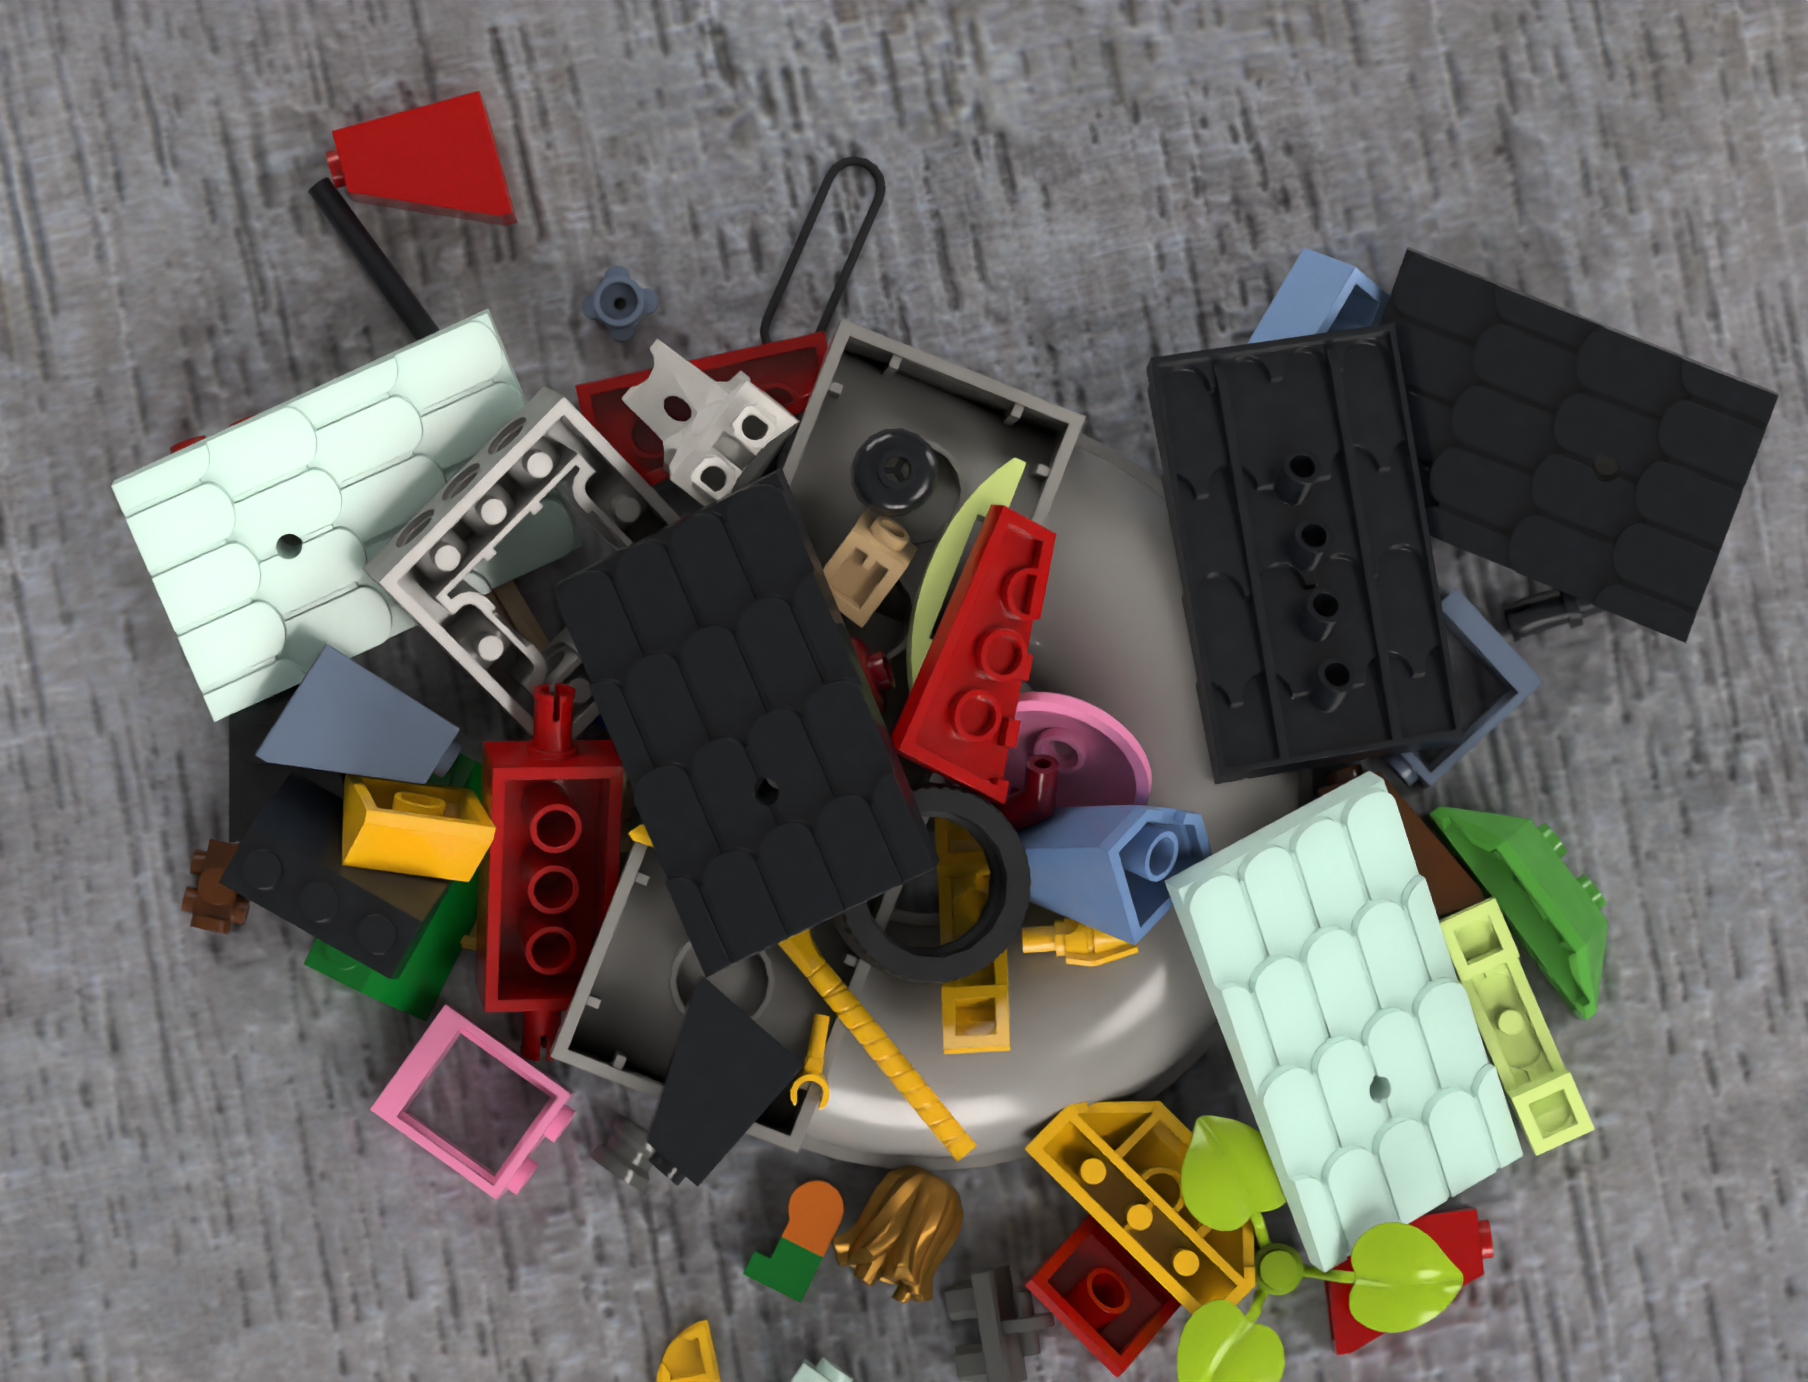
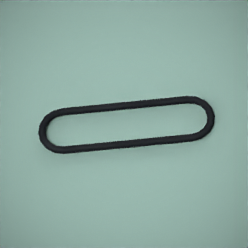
[760,156,886,344]

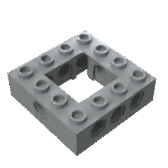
[362,386,682,740]

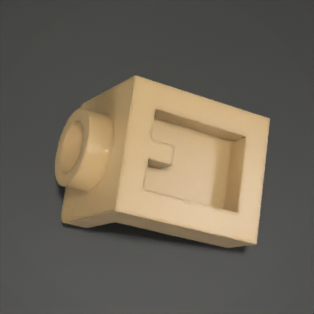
[823,511,918,628]

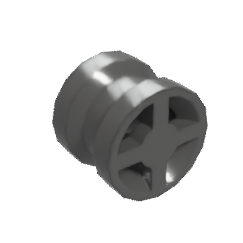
[590,1113,656,1191]

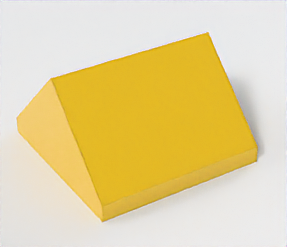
[342,773,496,882]

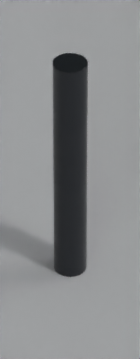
[308,177,440,341]

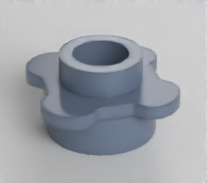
[582,266,658,342]

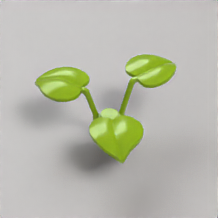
[1176,1115,1463,1382]

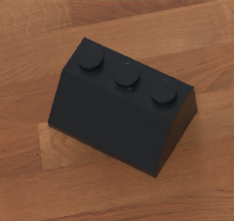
[219,771,454,979]

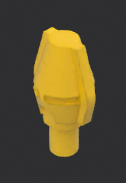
[1022,917,1139,966]

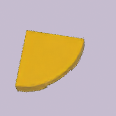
[657,1318,722,1382]

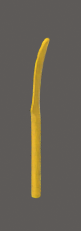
[628,824,977,1162]

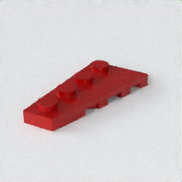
[575,331,828,486]
[891,504,1056,804]

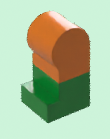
[743,1179,845,1303]

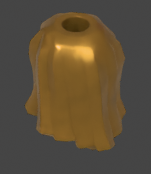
[832,1165,964,1304]

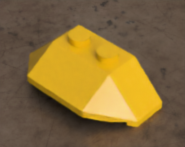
[1024,1101,1256,1314]

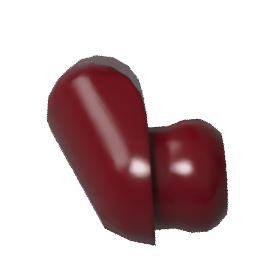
[991,754,1059,832]

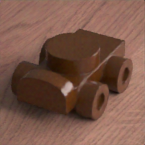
[182,839,250,935]

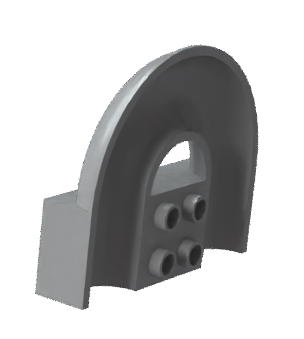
[550,319,1313,1171]

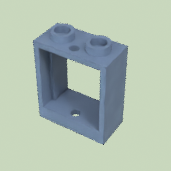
[1383,588,1544,789]

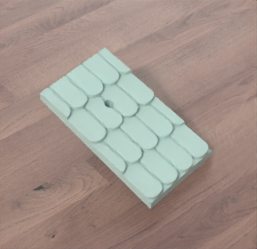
[111,309,583,722]
[1164,771,1524,1273]

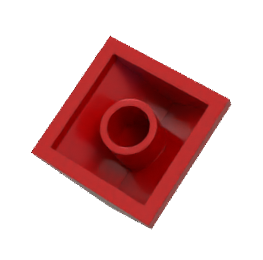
[1023,1214,1181,1378]

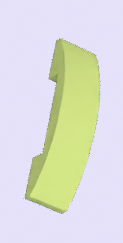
[906,457,1027,693]
[1439,896,1595,1156]

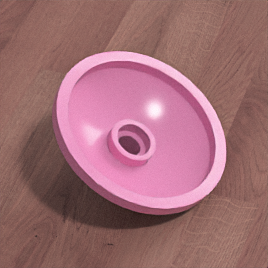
[984,691,1152,807]

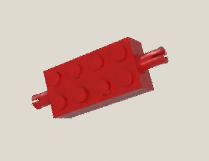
[475,683,624,1061]

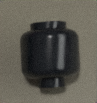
[850,428,939,517]

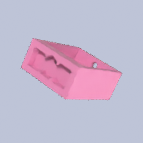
[370,1004,577,1200]

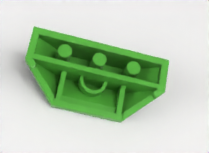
[1423,806,1608,1020]

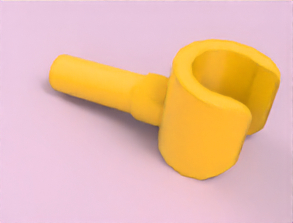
[790,1014,830,1110]

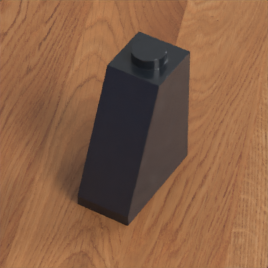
[646,975,804,1187]

